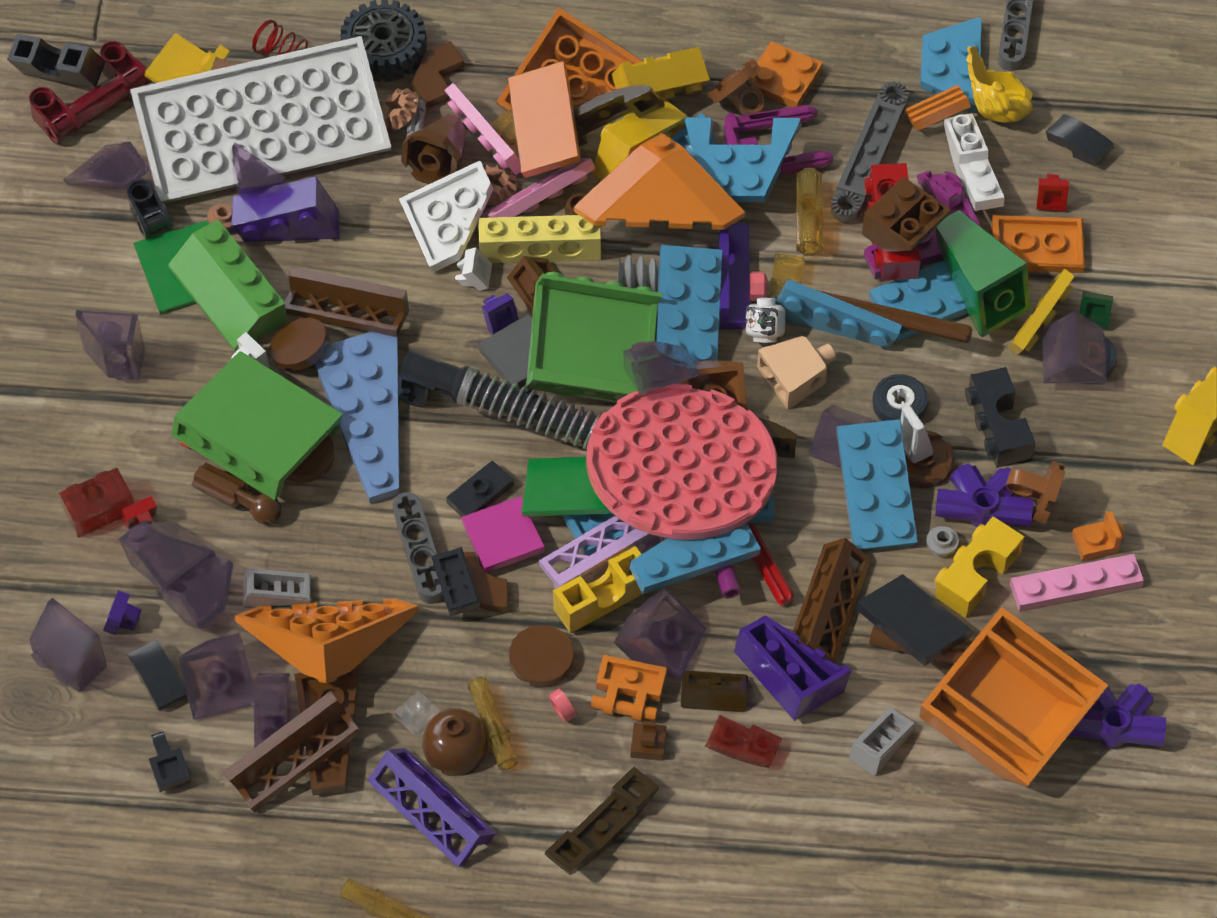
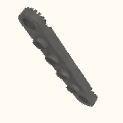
[830,81,909,222]

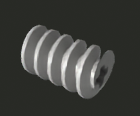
[617,255,659,292]

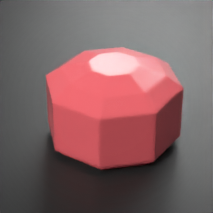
[750,271,768,301]

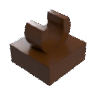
[630,721,667,761]

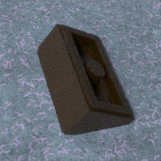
[681,670,748,712]

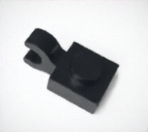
[149,731,192,792]

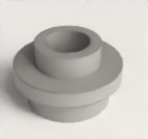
[926,526,959,557]

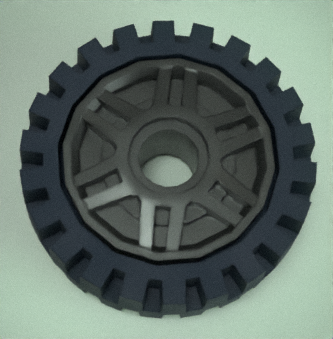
[340,0,427,82]

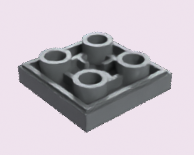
[478,314,532,388]

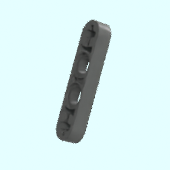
[998,0,1033,71]
[393,492,444,604]

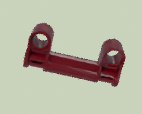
[29,41,151,144]

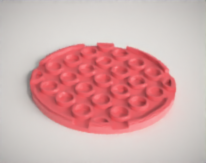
[586,384,778,540]

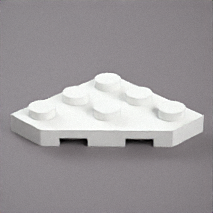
[399,161,493,273]

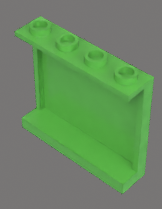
[526,272,663,403]
[171,351,343,501]

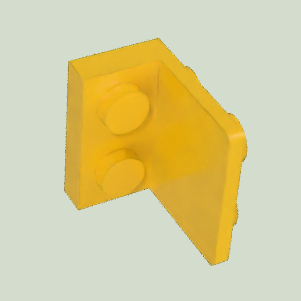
[145,33,230,83]

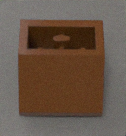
[862,176,951,251]

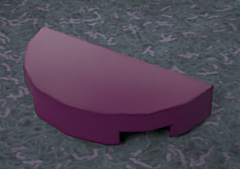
[917,171,963,209]

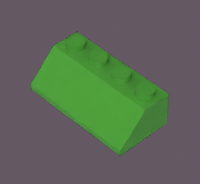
[168,220,286,352]

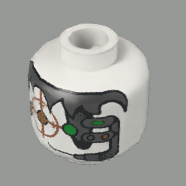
[746,298,786,343]

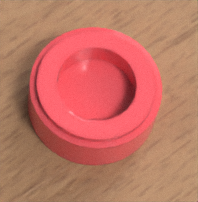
[548,688,577,722]

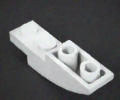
[944,113,1004,211]

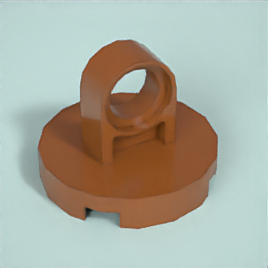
[707,58,765,115]
[1005,461,1066,525]

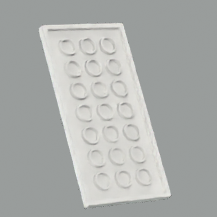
[130,36,391,204]

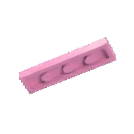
[444,83,521,175]
[482,158,595,218]
[1010,554,1144,612]

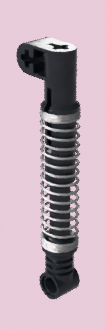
[397,350,602,449]

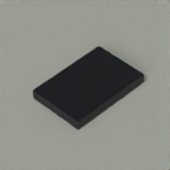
[856,574,972,666]

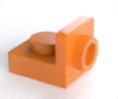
[1072,511,1124,561]

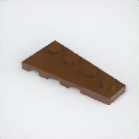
[294,664,360,796]

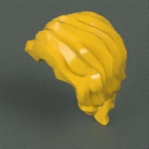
[966,46,1033,123]

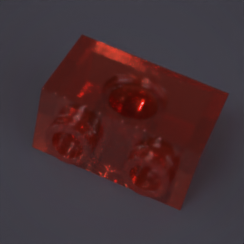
[59,468,134,538]

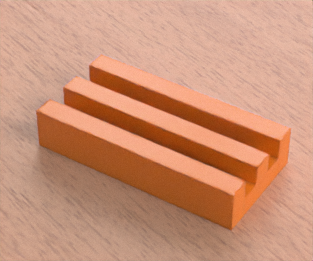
[905,85,971,131]

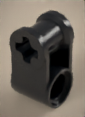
[127,179,173,239]

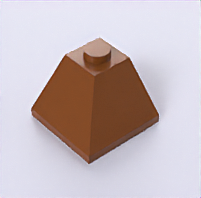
[677,360,748,411]

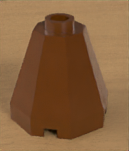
[401,114,467,185]

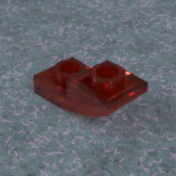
[704,715,782,768]

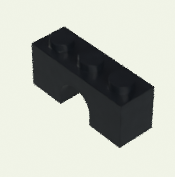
[7,34,106,88]
[965,367,1035,468]

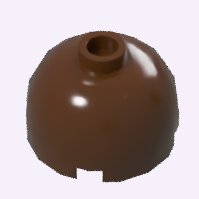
[422,708,488,776]

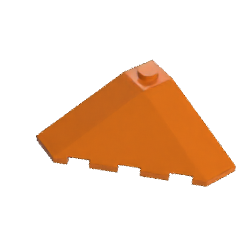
[496,7,643,114]
[574,133,745,230]
[235,598,418,683]

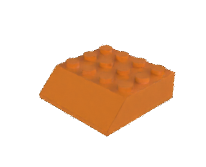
[919,607,1108,787]

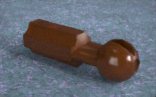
[192,462,281,525]

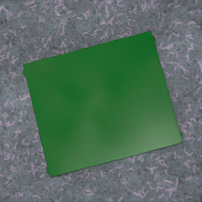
[133,220,209,315]
[521,457,613,517]

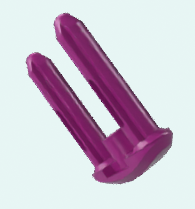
[723,105,834,175]

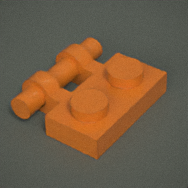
[591,655,667,722]

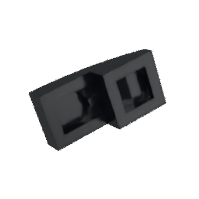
[1046,114,1114,165]
[127,639,188,710]

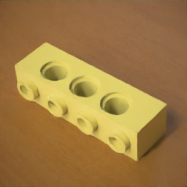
[479,215,601,263]

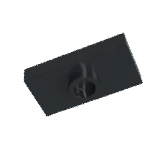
[446,460,514,517]
[431,547,481,617]

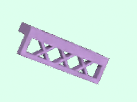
[539,516,667,589]

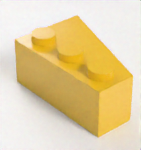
[612,47,710,101]
[591,97,688,181]
[1162,366,1217,465]

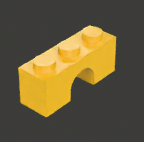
[934,517,1024,618]
[553,546,643,633]

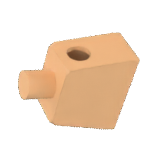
[757,336,836,410]

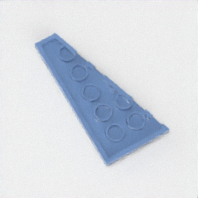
[314,332,400,504]

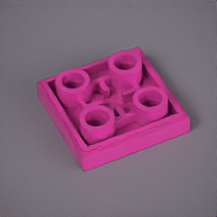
[461,496,544,573]

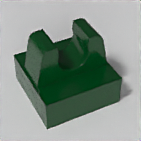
[1077,291,1113,329]

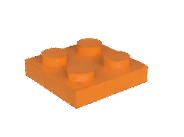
[751,41,823,107]

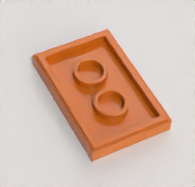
[992,215,1085,273]

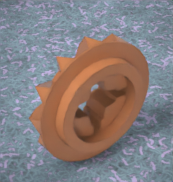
[380,88,419,131]
[484,164,517,205]

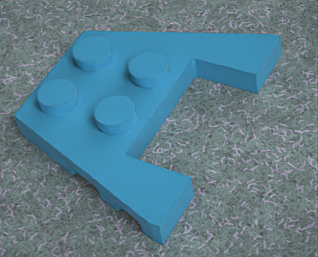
[685,117,801,202]

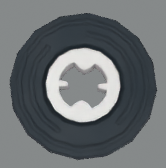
[872,374,928,421]

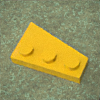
[1008,269,1074,355]

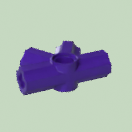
[935,463,1034,527]
[1069,681,1166,748]

